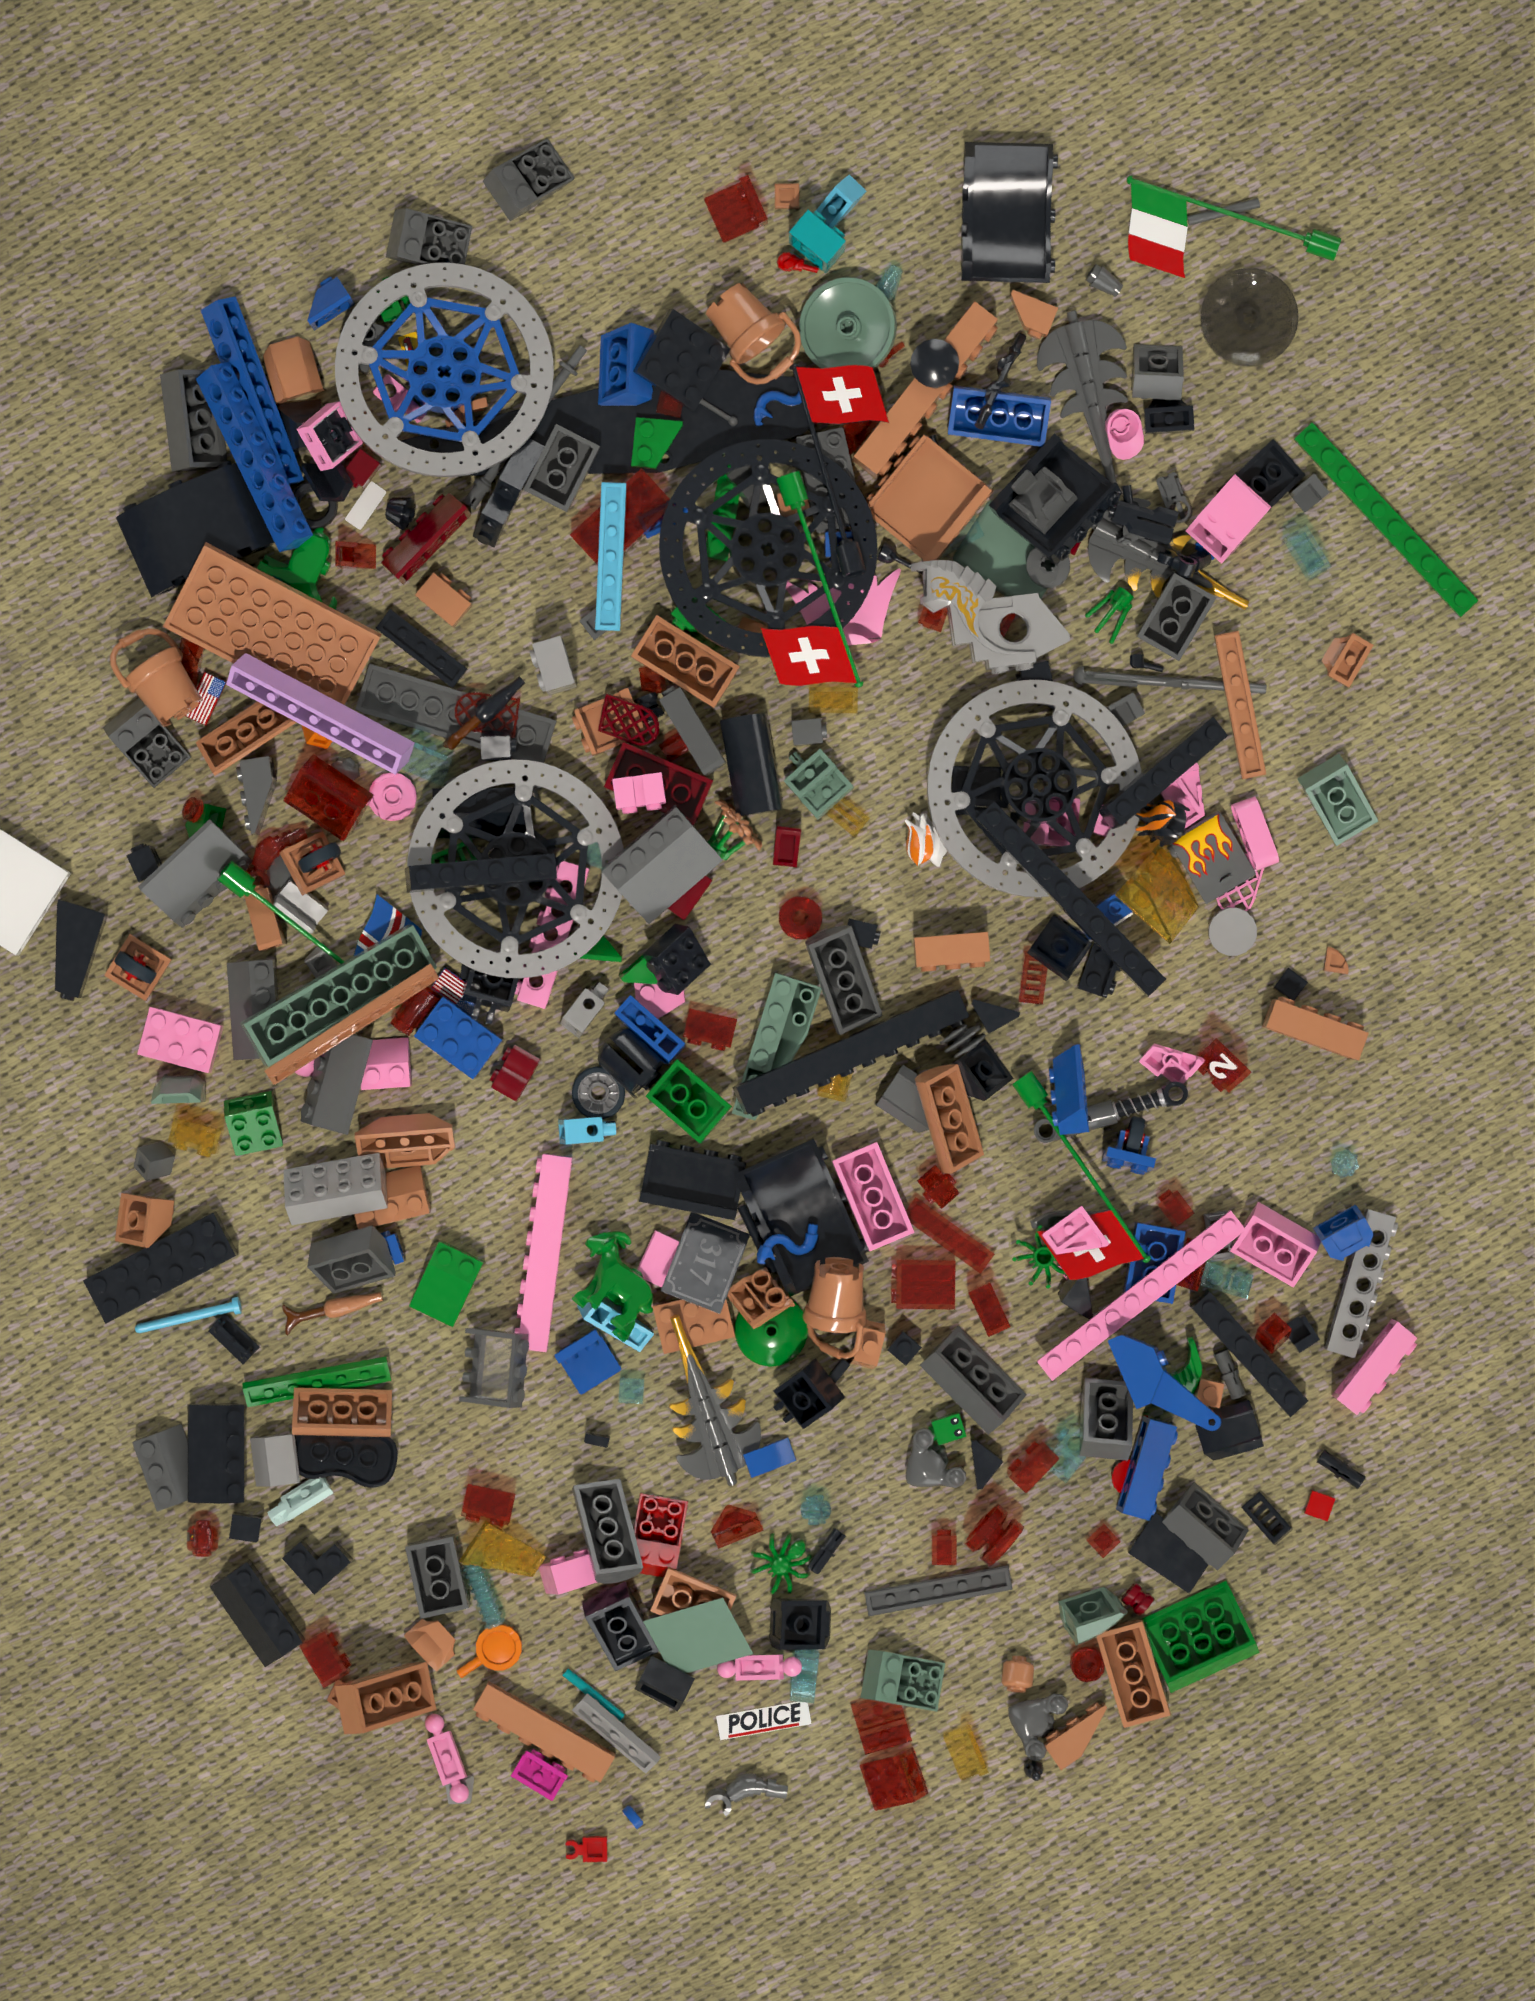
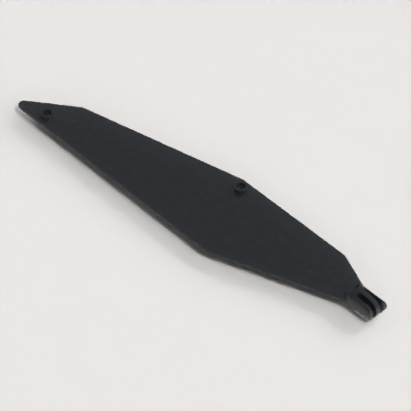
[402,370,817,476]

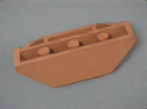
[354,1113,455,1168]

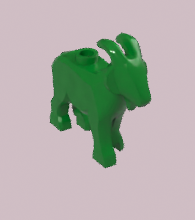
[257,528,337,610]
[572,1231,653,1342]

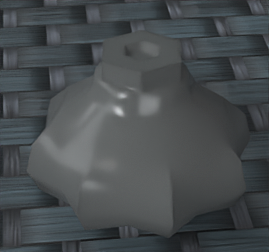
[331,757,360,784]

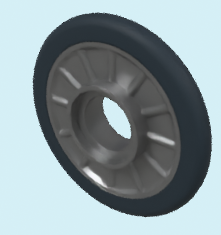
[572,1066,625,1120]

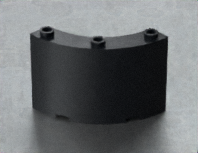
[961,142,1058,283]
[116,460,275,598]
[733,1139,869,1297]

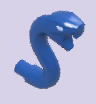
[754,390,802,426]
[757,1223,818,1264]

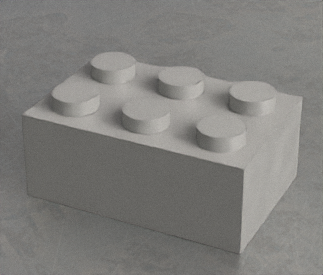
[529,636,577,696]

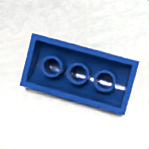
[948,385,1051,447]

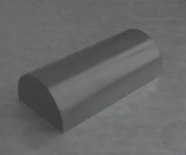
[805,925,883,1035]
[572,1478,643,1584]

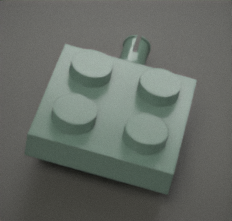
[784,749,854,820]

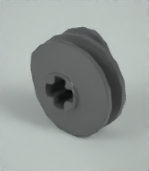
[1026,548,1070,589]
[940,1025,986,1058]

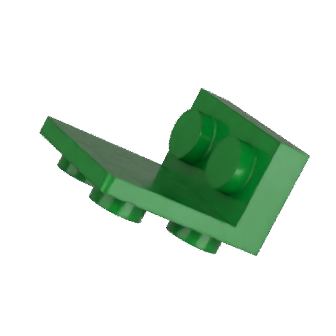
[224,1091,283,1156]

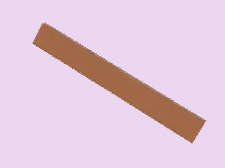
[265,964,439,1085]

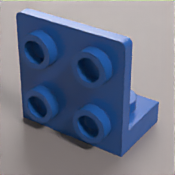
[554,1328,621,1395]

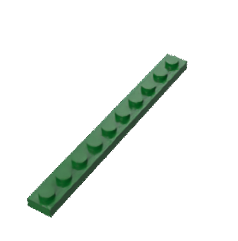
[1294,422,1479,618]

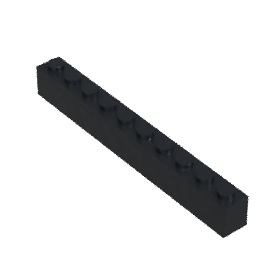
[976,801,1166,997]
[732,990,969,1117]

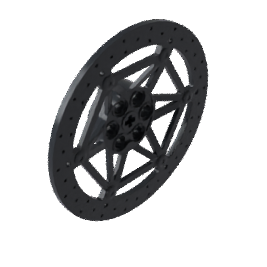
[659,439,878,658]

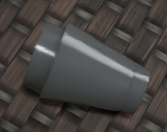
[1085,264,1123,297]

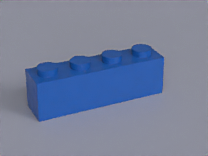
[1116,1416,1178,1521]

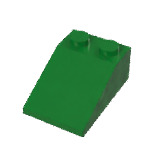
[645,1059,732,1144]
[409,1240,485,1327]

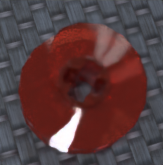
[779,896,822,940]

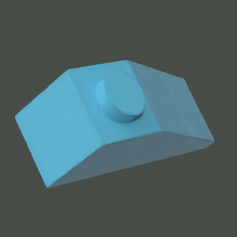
[577,1296,654,1352]

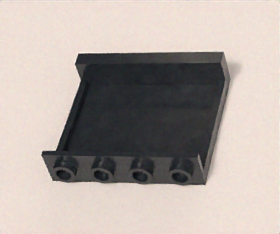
[989,433,1122,565]

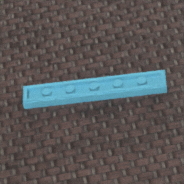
[595,482,627,631]

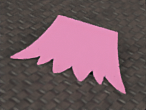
[786,568,901,645]

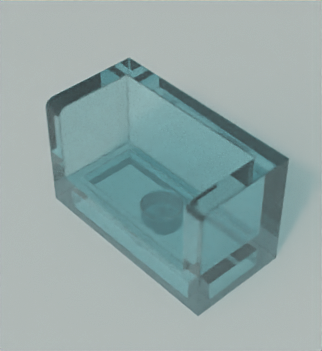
[1283,525,1332,581]

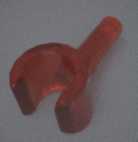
[879,342,905,368]

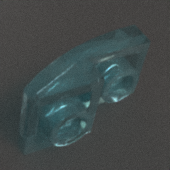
[1197,1262,1254,1299]

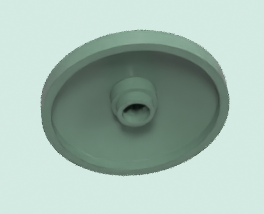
[799,277,897,369]

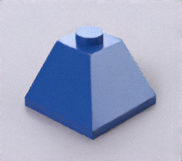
[307,277,355,331]

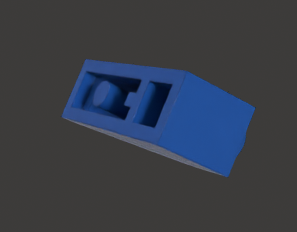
[614,995,685,1066]

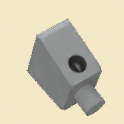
[560,982,609,1038]

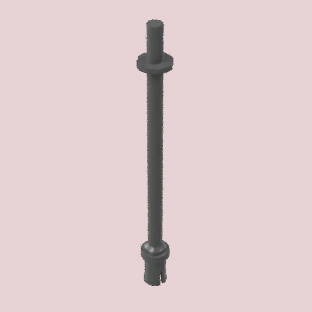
[463,345,587,510]

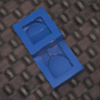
[743,1437,796,1478]

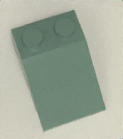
[1297,754,1378,846]

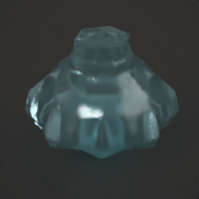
[1330,1149,1359,1179]

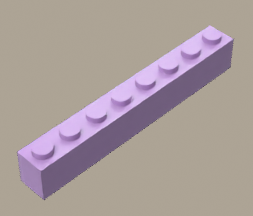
[226,653,415,775]

